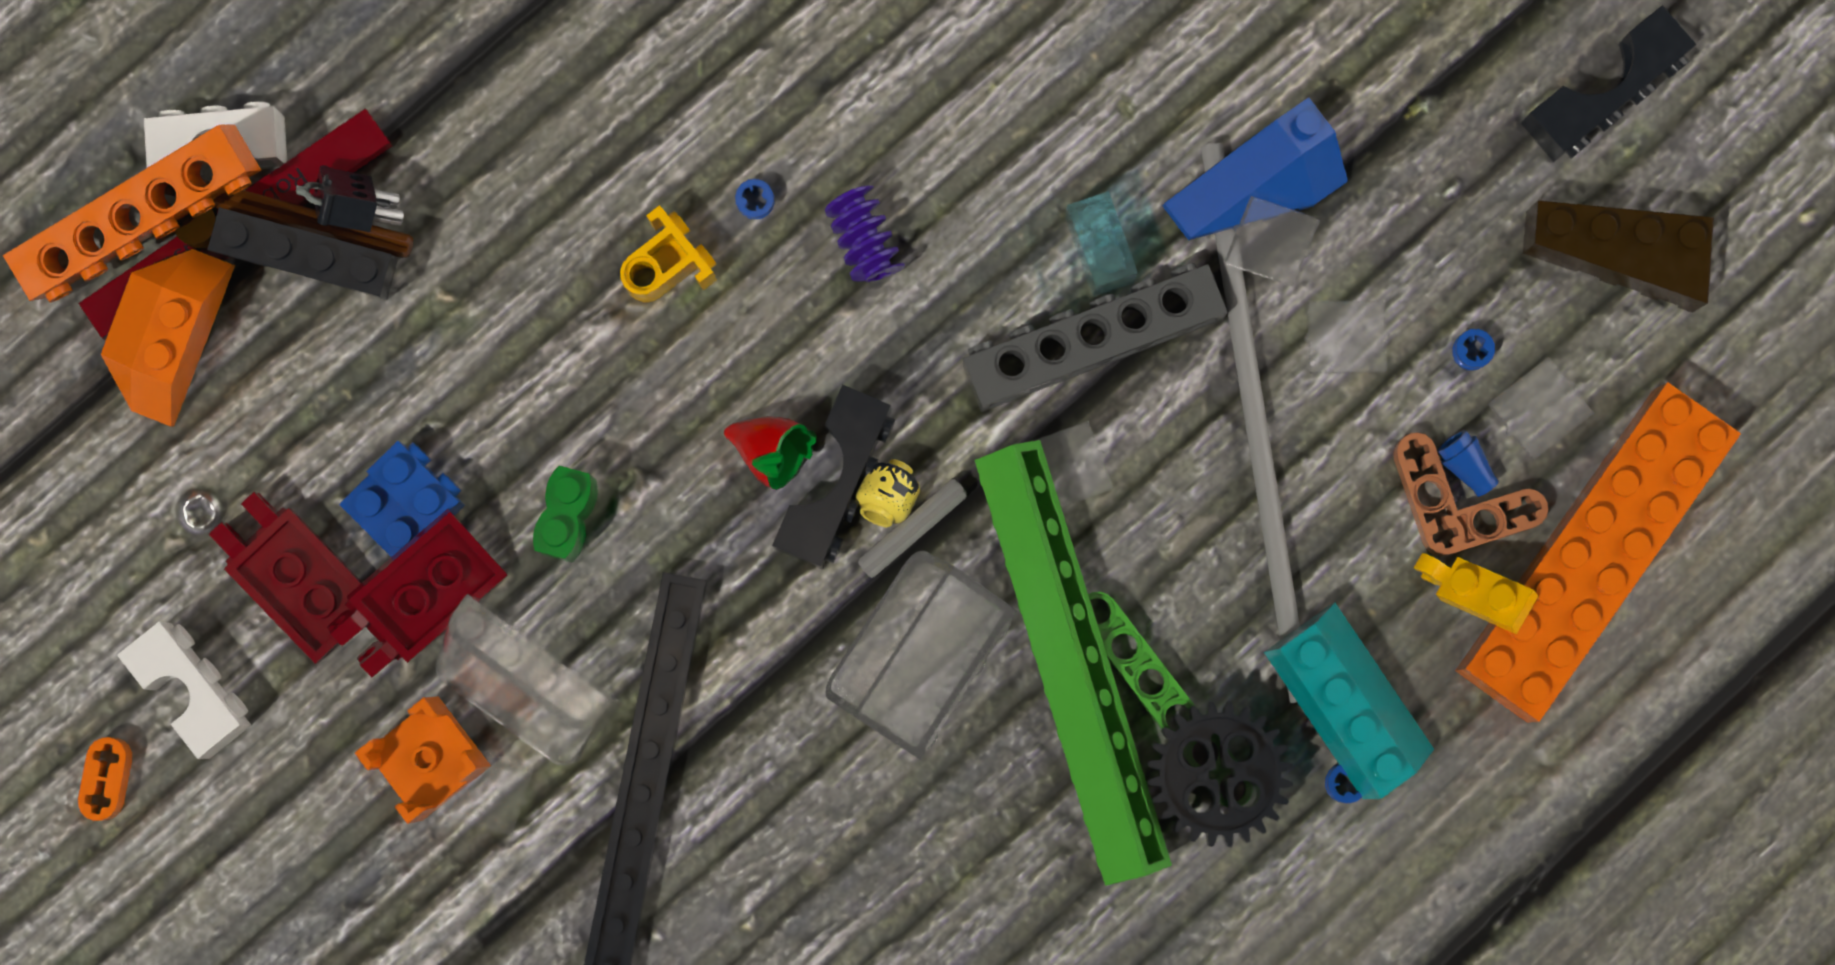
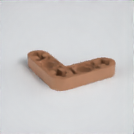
[1393,432,1549,556]

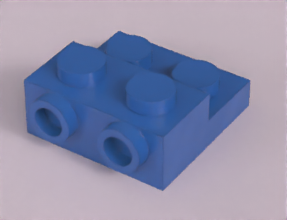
[339,441,465,557]

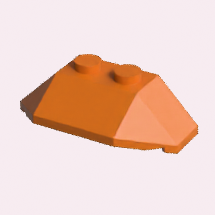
[101,249,235,427]

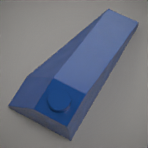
[1163,97,1348,241]

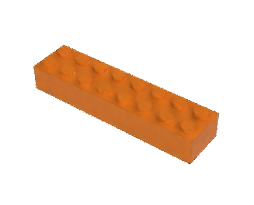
[1455,382,1741,723]

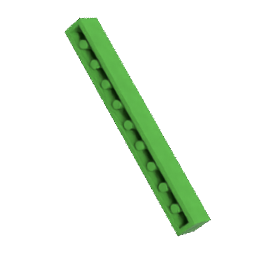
[975,440,1172,886]

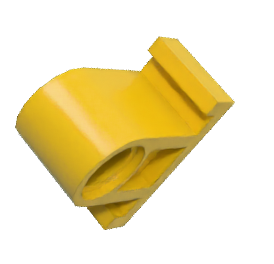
[620,205,717,302]

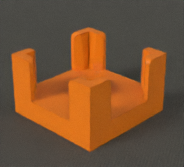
[355,696,491,824]

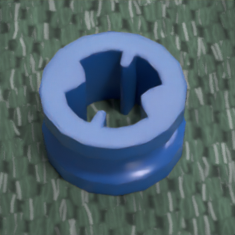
[735,179,775,220]
[1452,329,1495,371]
[1325,764,1363,803]

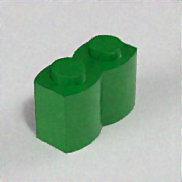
[533,465,598,563]

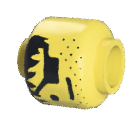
[856,459,920,527]

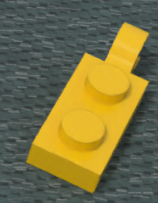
[1413,553,1539,634]

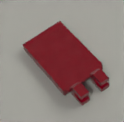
[208,492,362,664]
[327,509,508,678]

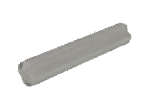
[858,479,967,578]

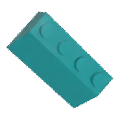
[1264,603,1434,800]

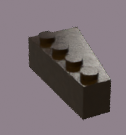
[1523,200,1714,313]

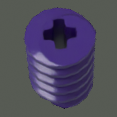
[824,185,905,283]

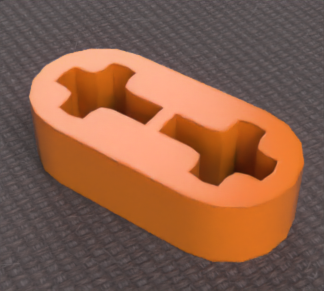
[78,737,132,821]

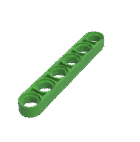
[1088,592,1253,808]

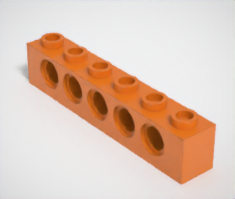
[3,124,261,303]

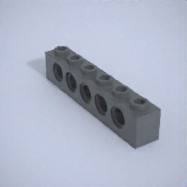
[963,263,1228,413]

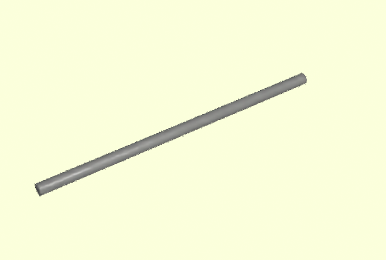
[1201,143,1300,703]

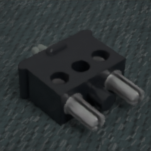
[296,165,404,233]

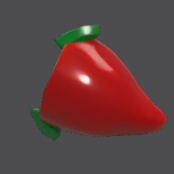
[723,416,817,490]

